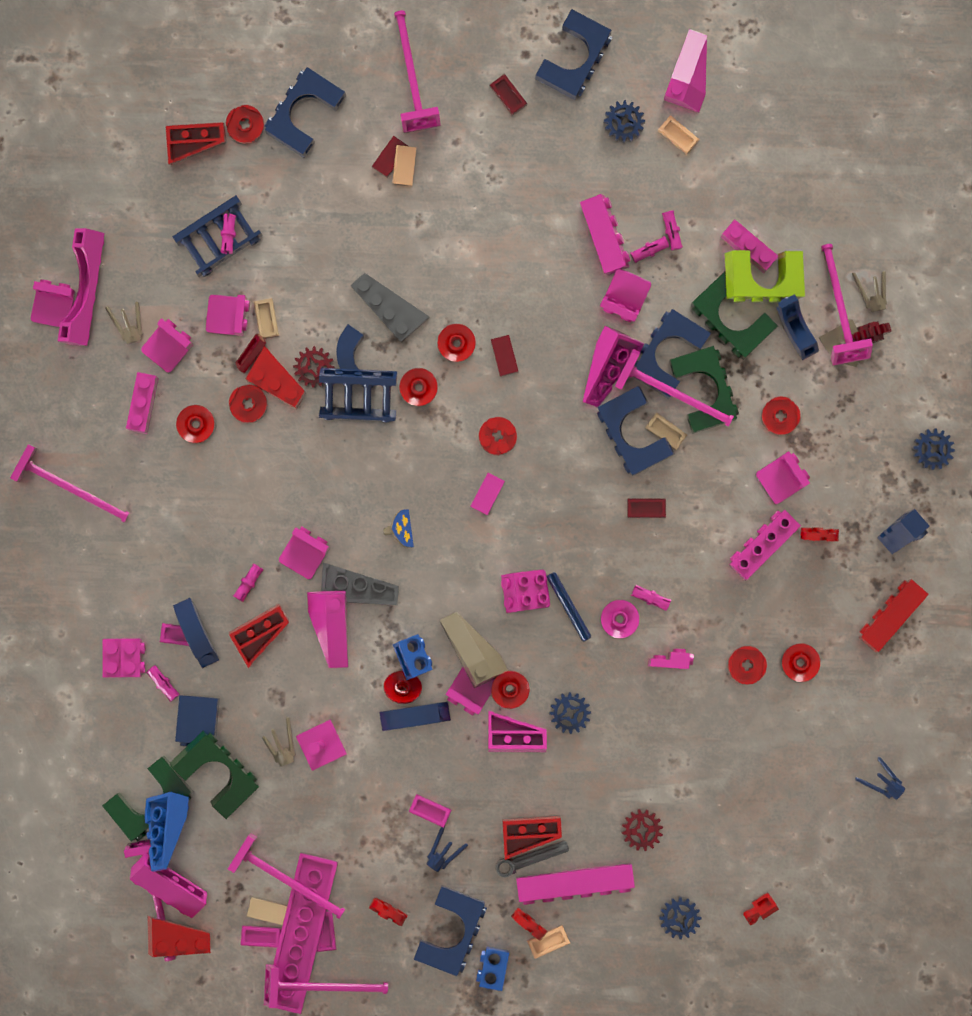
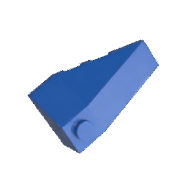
[145,792,189,872]

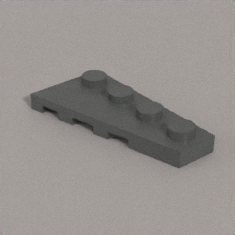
[351,273,430,343]
[321,563,399,605]

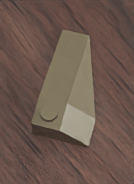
[439,612,508,689]

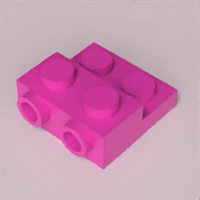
[103,638,145,677]
[648,649,694,669]

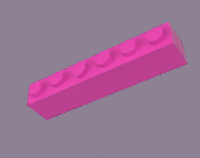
[516,863,635,905]

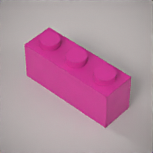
[721,219,778,274]
[126,372,159,434]

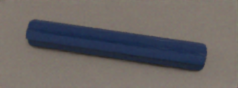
[547,572,591,642]

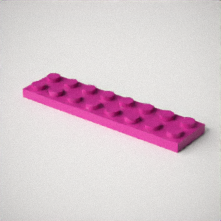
[263,853,338,1014]

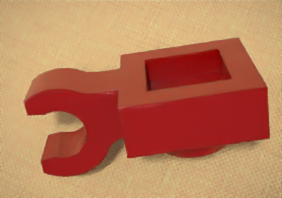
[743,893,779,925]

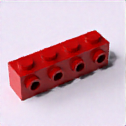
[859,579,929,652]

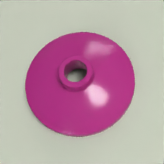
[601,600,639,638]

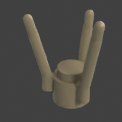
[852,271,887,312]
[105,301,143,344]
[262,717,296,767]

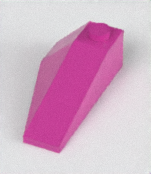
[664,29,707,113]
[583,326,644,407]
[307,591,348,668]

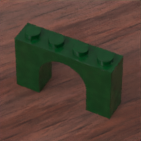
[691,271,778,360]
[669,346,739,434]
[170,731,259,819]
[102,756,193,842]

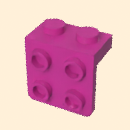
[600,269,651,322]
[30,279,75,327]
[206,295,250,336]
[141,318,193,373]
[756,451,810,504]
[279,526,330,579]
[501,569,550,613]
[445,667,494,716]

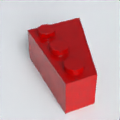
[166,122,226,165]
[245,346,306,410]
[229,604,289,668]
[502,816,562,860]
[147,915,211,957]

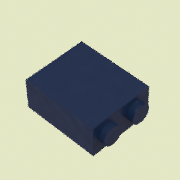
[175,695,220,746]

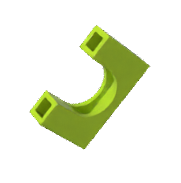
[725,250,805,303]

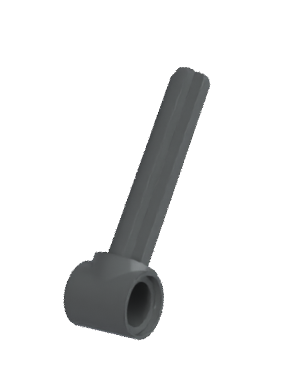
[495,841,569,877]

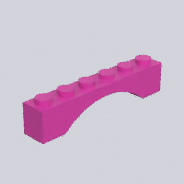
[57,228,105,346]

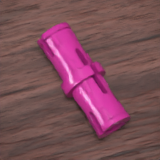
[662,211,683,251]
[220,214,236,254]
[630,236,669,263]
[233,563,263,602]
[631,585,671,611]
[146,665,180,702]

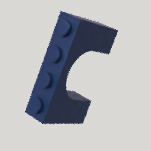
[535,9,613,100]
[265,67,346,158]
[634,309,711,399]
[597,386,675,476]
[414,885,487,976]

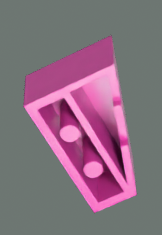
[488,711,547,752]

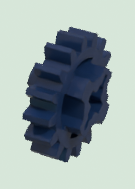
[604,100,645,143]
[912,428,955,470]
[549,692,591,734]
[659,897,702,940]

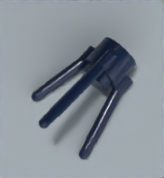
[855,757,906,800]
[426,824,468,872]

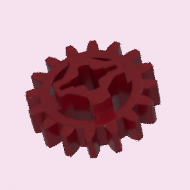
[852,321,892,344]
[293,346,335,388]
[621,809,663,851]

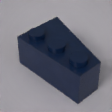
[877,509,930,554]

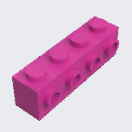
[580,194,630,275]
[729,510,801,581]
[130,853,207,919]

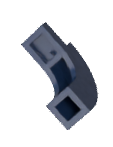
[776,294,819,360]
[336,324,377,390]
[173,598,219,668]
[379,701,451,731]

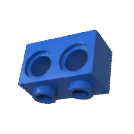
[393,634,433,680]
[476,946,509,991]

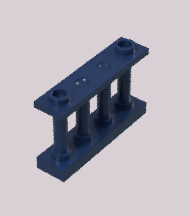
[172,195,263,277]
[319,368,397,423]

